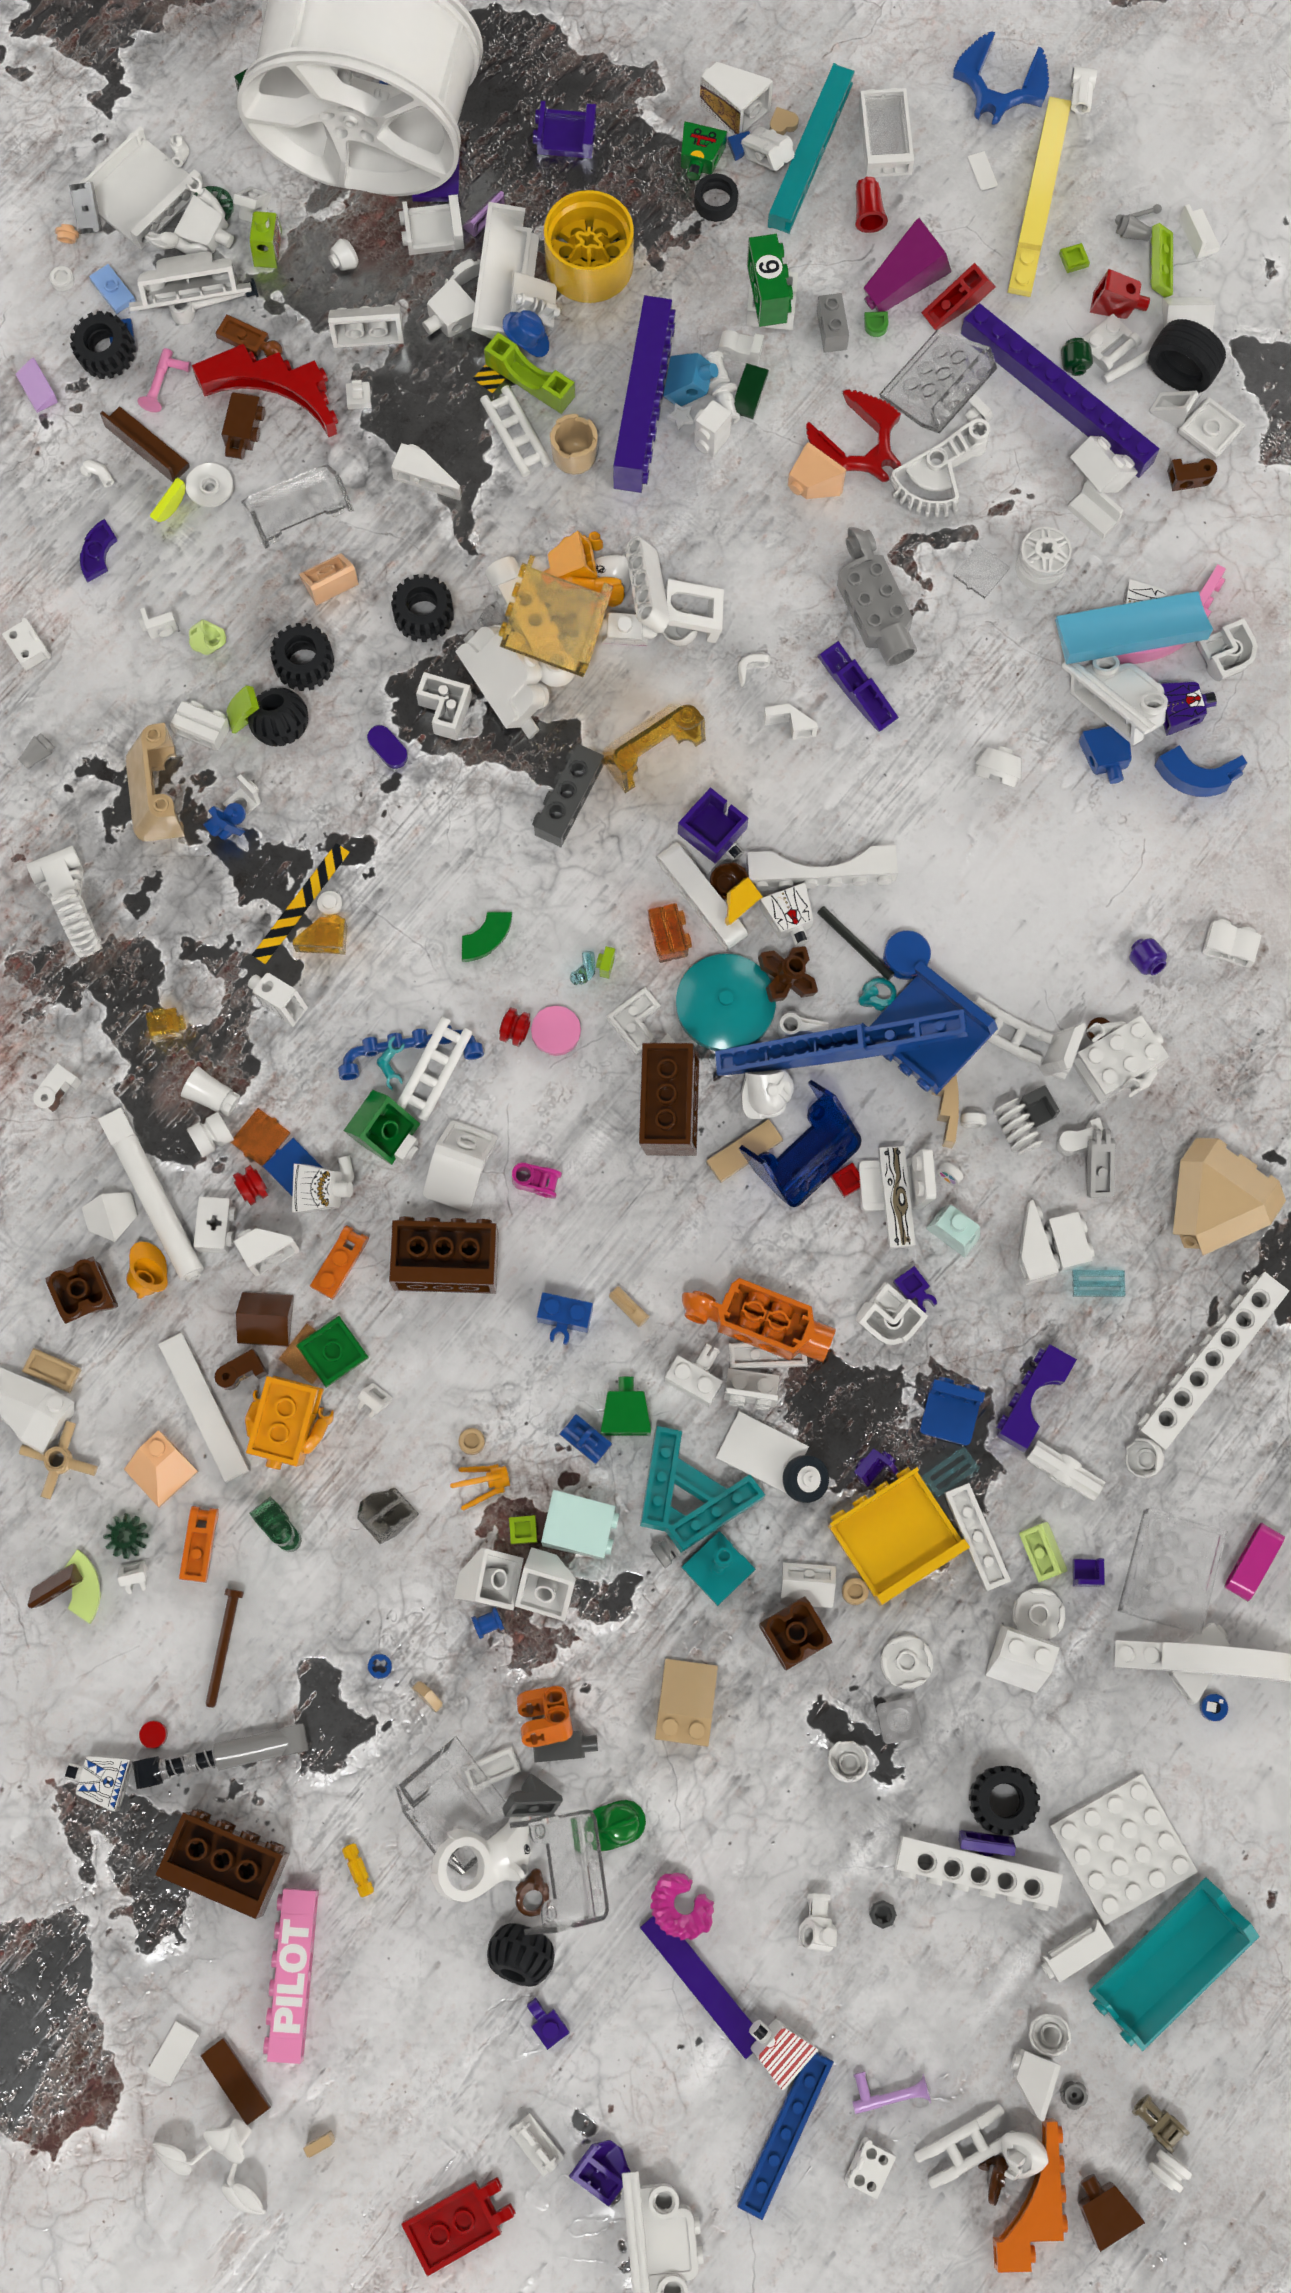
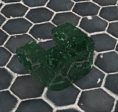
[249,1496,302,1552]

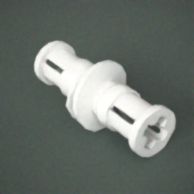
[704,351,741,425]

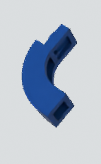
[1154,745,1247,797]

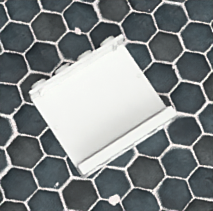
[79,126,204,250]

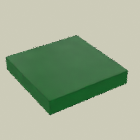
[296,1316,369,1388]

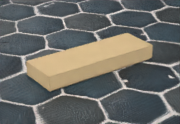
[706,1119,783,1183]

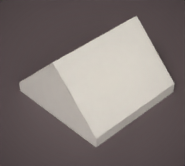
[1162,297,1216,332]

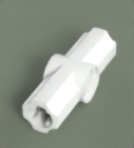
[1026,1440,1106,1502]

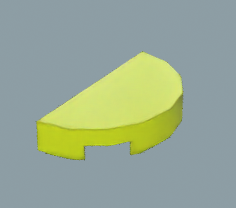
[150,477,186,522]

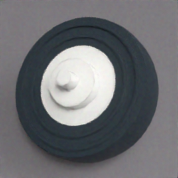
[783,1455,829,1503]

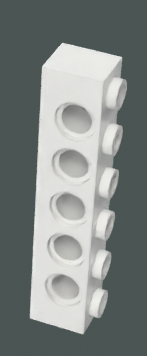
[894,1836,1063,1911]

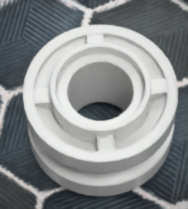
[1147,2149,1193,2193]

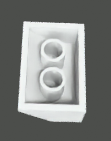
[328,304,404,348]

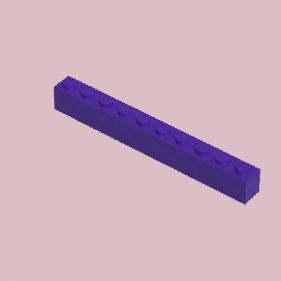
[961,303,1160,478]

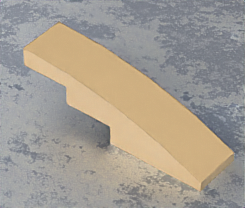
[932,1075,959,1149]

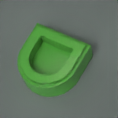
[864,311,889,337]

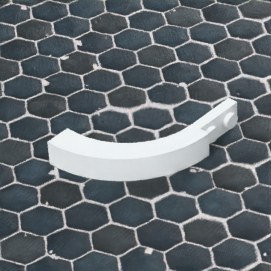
[1115,1640,1291,1683]

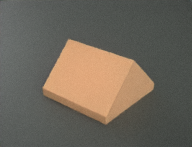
[299,553,359,606]

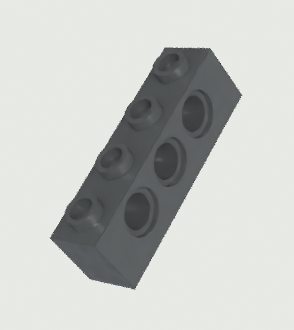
[532,743,604,847]

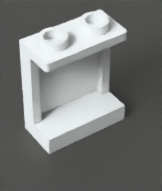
[399,194,464,255]

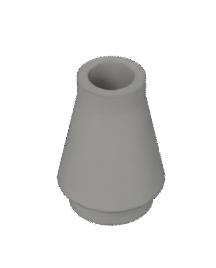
[1116,214,1152,242]
[18,733,55,770]

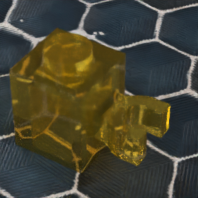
[146,1007,186,1044]

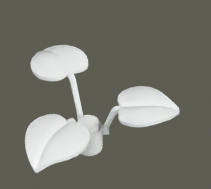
[152,2119,267,2215]

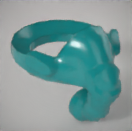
[858,978,897,1011]

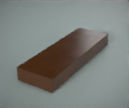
[200,2037,271,2125]

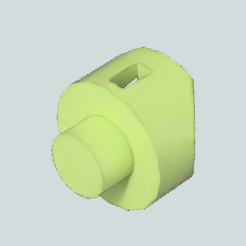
[189,619,226,655]

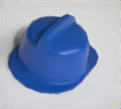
[503,310,549,357]

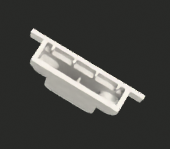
[129,251,252,312]
[455,625,549,739]
[1062,656,1168,745]
[622,2171,704,2293]

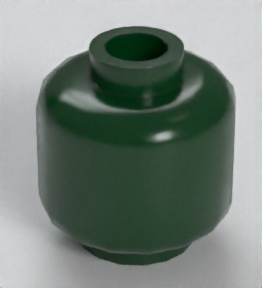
[1061,338,1093,376]

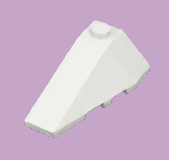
[0,1367,74,1455]

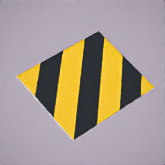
[473,364,506,393]

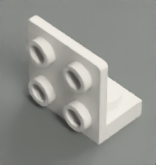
[724,1368,779,1411]

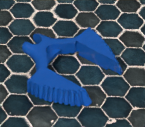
[953,31,1049,125]

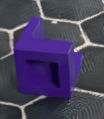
[1073,1558,1105,1587]

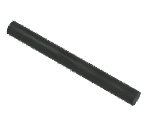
[817,906,895,980]

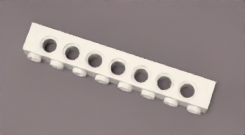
[1136,1272,1289,1451]

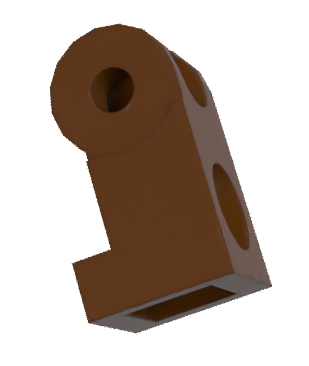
[1167,458,1217,492]
[214,1349,268,1390]

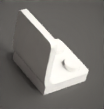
[423,1121,498,1212]
[858,1149,936,1212]

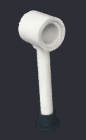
[168,278,259,325]

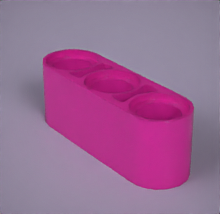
[1224,1522,1285,1602]

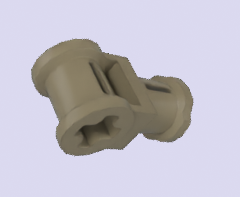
[1132,2094,1190,2154]

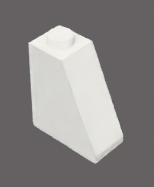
[1166,1622,1230,1705]

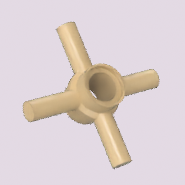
[19,1421,98,1500]

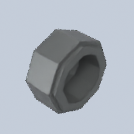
[869,1900,897,1929]

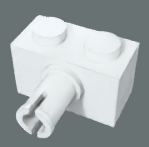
[664,1343,723,1408]

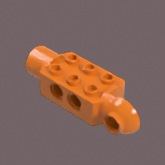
[682,1278,836,1362]

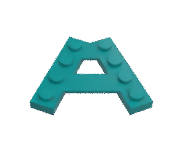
[640,1426,765,1553]

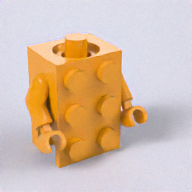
[245,1376,334,1470]

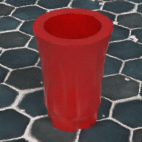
[855,177,888,233]

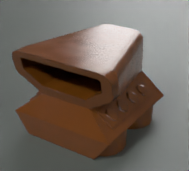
[45,1256,118,1324]
[759,1596,833,1671]

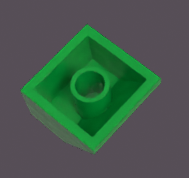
[343,1090,420,1165]

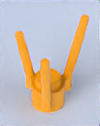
[450,1464,510,1511]

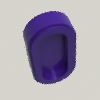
[367,725,408,769]

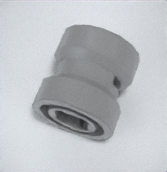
[650,1534,687,1568]

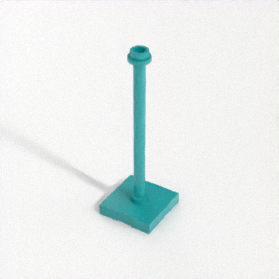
[681,1531,756,1606]

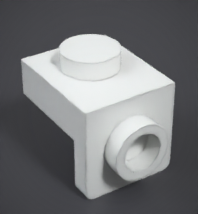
[138,607,178,639]

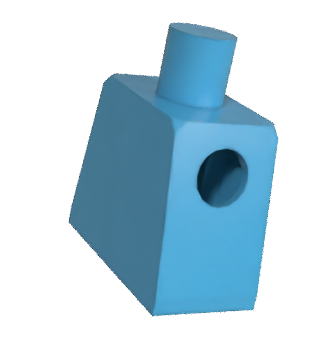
[663,353,718,407]

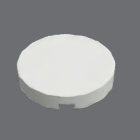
[1012,1588,1066,1640]
[880,1635,933,1689]

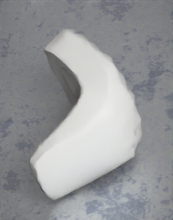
[737,653,771,687]

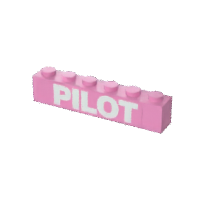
[263,1888,319,2064]

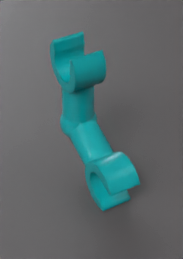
[377,1036,404,1090]

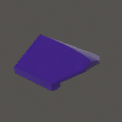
[569,2140,631,2207]

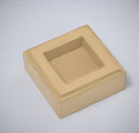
[303,2131,335,2158]

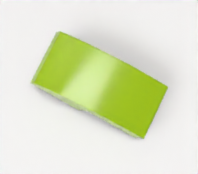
[226,685,259,734]

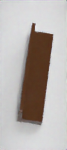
[100,406,190,483]

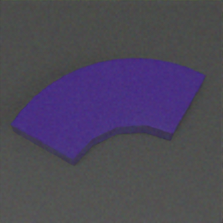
[80,519,117,583]

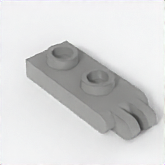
[1087,1129,1116,1198]

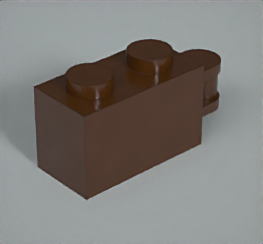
[221,392,265,460]

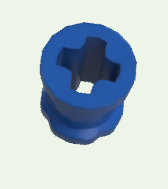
[471,1607,504,1639]

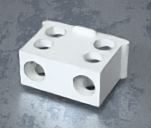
[2,618,51,671]
[844,2136,896,2199]

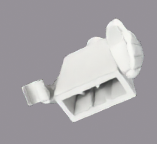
[145,177,234,254]

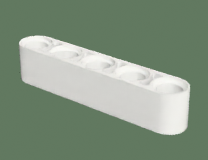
[625,536,669,633]
[656,842,748,951]

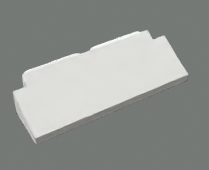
[471,202,539,339]

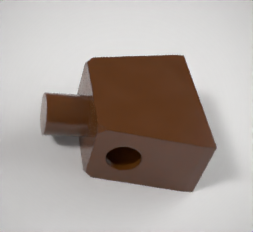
[1078,2174,1145,2252]

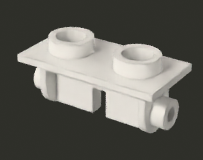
[508,2113,565,2177]

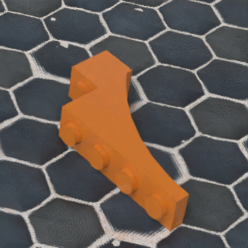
[993,2118,1068,2273]

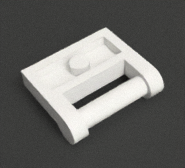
[1083,314,1142,372]

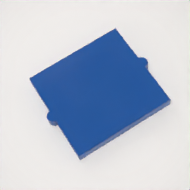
[263,1138,323,1197]

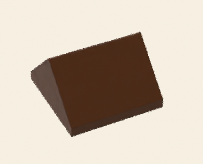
[236,1292,294,1347]

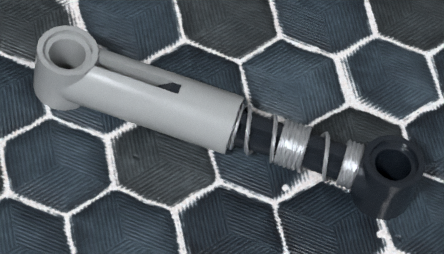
[132,1723,309,1789]

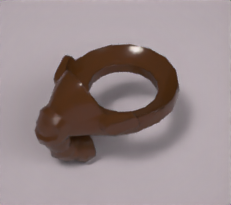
[515,1868,549,1917]
[978,2155,1009,2206]

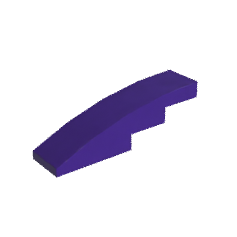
[817,641,899,732]

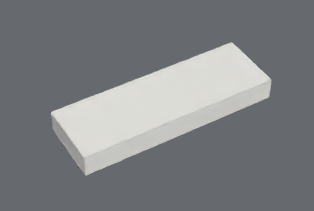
[729,1342,808,1370]

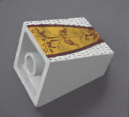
[700,62,773,135]

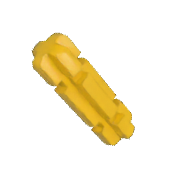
[342,1843,374,1898]

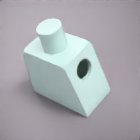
[926,1205,980,1258]

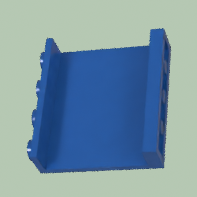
[862,961,998,1095]

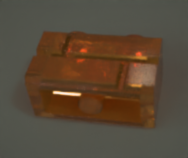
[648,903,692,963]

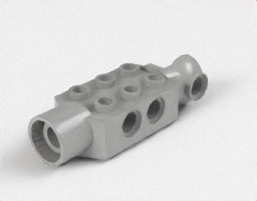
[837,527,917,666]

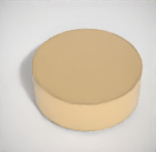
[459,1428,485,1455]
[842,1578,869,1605]

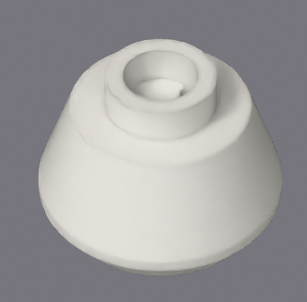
[328,238,359,271]

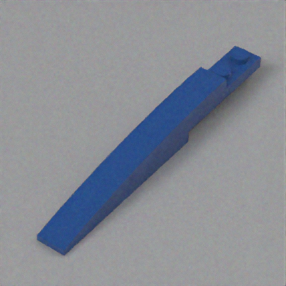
[715,1009,968,1076]

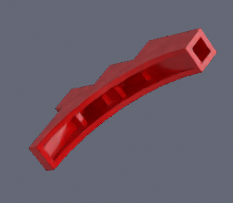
[192,344,338,437]

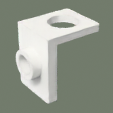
[223,774,261,815]

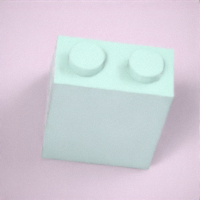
[541,1490,620,1560]

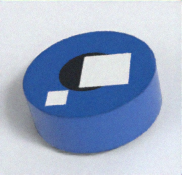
[1200,1694,1228,1721]

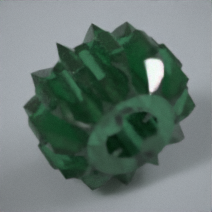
[103,1513,150,1559]

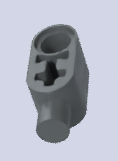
[533,1731,598,1763]

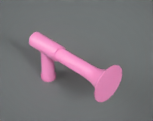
[138,348,191,412]

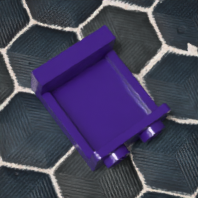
[533,101,596,159]

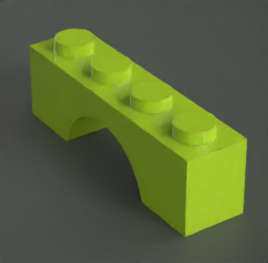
[484,332,575,414]

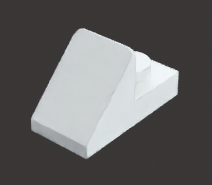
[233,186,272,222]

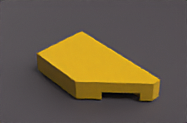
[725,877,763,926]

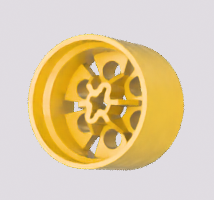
[544,190,634,303]

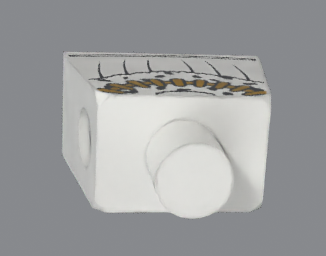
[292,1164,353,1213]

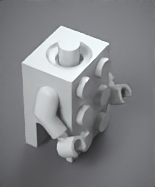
[1073,1015,1169,1105]

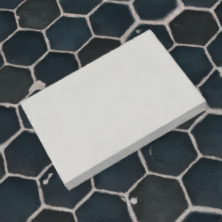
[716,1411,809,1494]

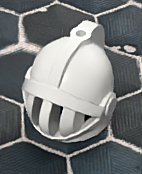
[740,1069,794,1119]

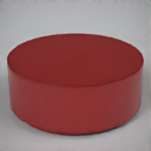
[139,1721,168,1748]

